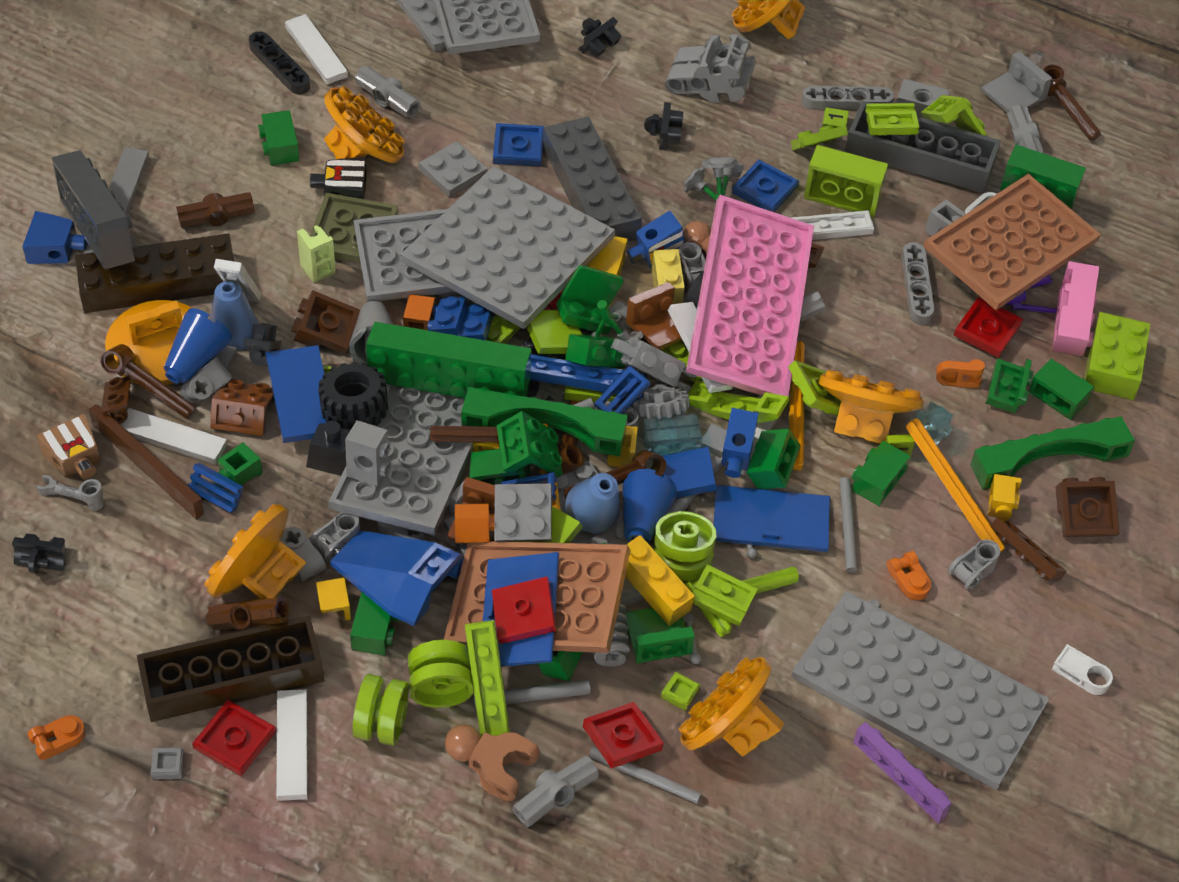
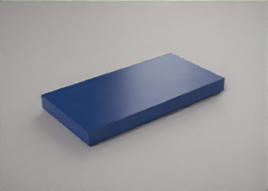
[266,345,326,443]

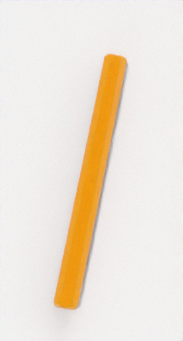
[789,341,805,471]
[906,418,1005,553]

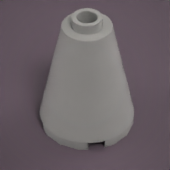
[349,301,394,364]

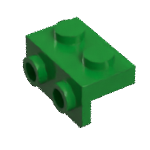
[985,359,1034,414]

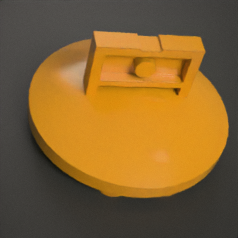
[731,0,805,39]
[324,86,405,163]
[105,300,192,385]
[819,369,924,443]
[204,504,307,599]
[678,657,784,757]

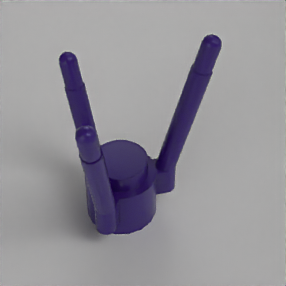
[1005,275,1057,313]

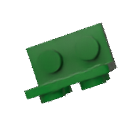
[556,265,624,335]
[496,411,563,478]
[625,608,695,663]

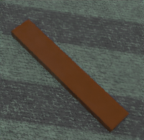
[89,404,204,520]

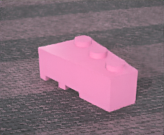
[1052,261,1099,357]

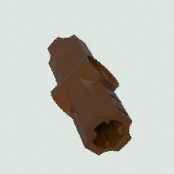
[176,192,255,228]
[206,596,291,630]

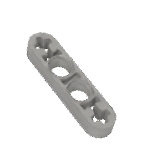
[802,86,894,110]
[901,242,934,325]

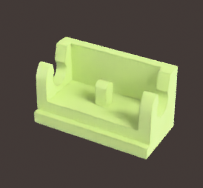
[297,226,336,283]

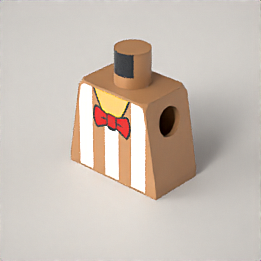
[36,413,100,479]

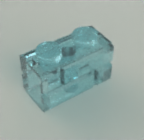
[642,414,702,456]

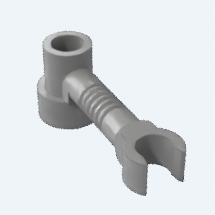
[36,475,105,511]

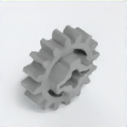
[632,384,690,421]

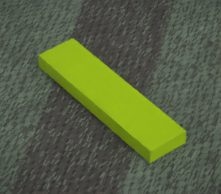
[465,620,510,737]

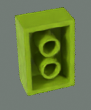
[804,145,888,218]
[1084,312,1150,401]

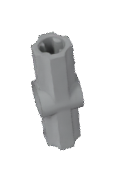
[355,65,420,119]

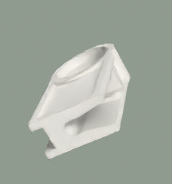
[1051,644,1113,695]

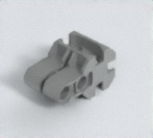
[665,34,756,103]

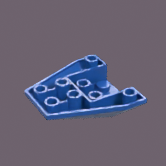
[330,530,464,626]

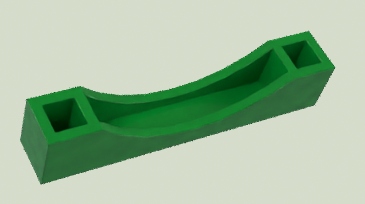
[461,387,628,457]
[970,416,1135,490]

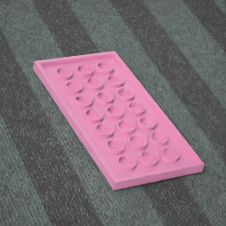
[686,195,814,396]

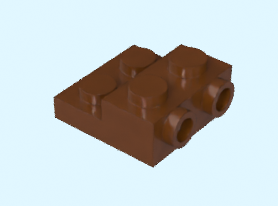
[291,290,360,354]
[1055,477,1120,537]

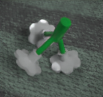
[683,157,744,201]
[582,300,644,342]

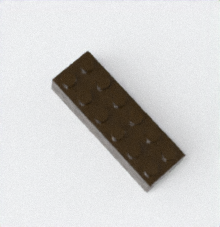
[75,233,234,313]
[136,616,325,722]

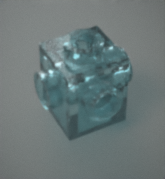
[913,401,953,445]

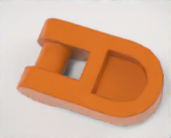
[936,359,985,388]
[886,551,931,601]
[27,715,86,760]

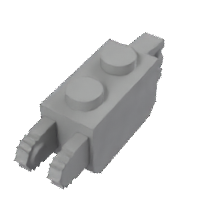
[611,338,696,393]

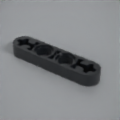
[249,31,310,94]

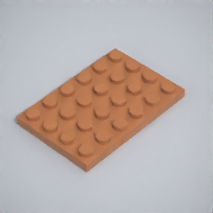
[923,174,1101,310]
[444,541,631,653]

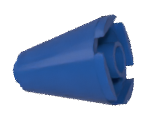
[163,308,232,384]
[622,469,677,544]

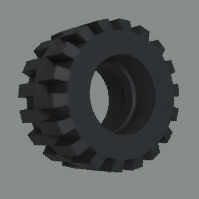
[318,362,388,430]

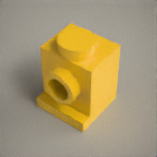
[988,474,1022,519]

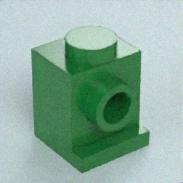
[217,442,263,486]

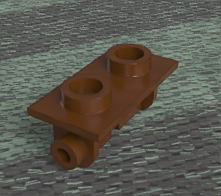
[101,376,131,423]

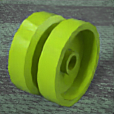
[653,511,716,581]
[408,640,474,708]
[352,674,409,746]

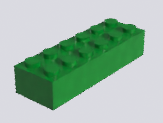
[366,321,531,398]

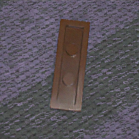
[990,517,1067,580]

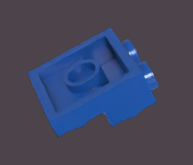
[428,297,494,341]

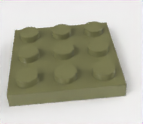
[310,193,398,263]

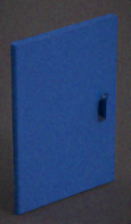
[713,485,831,552]
[483,552,559,667]

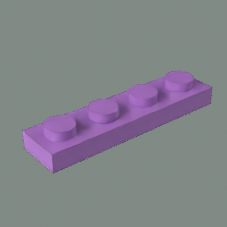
[853,722,951,823]

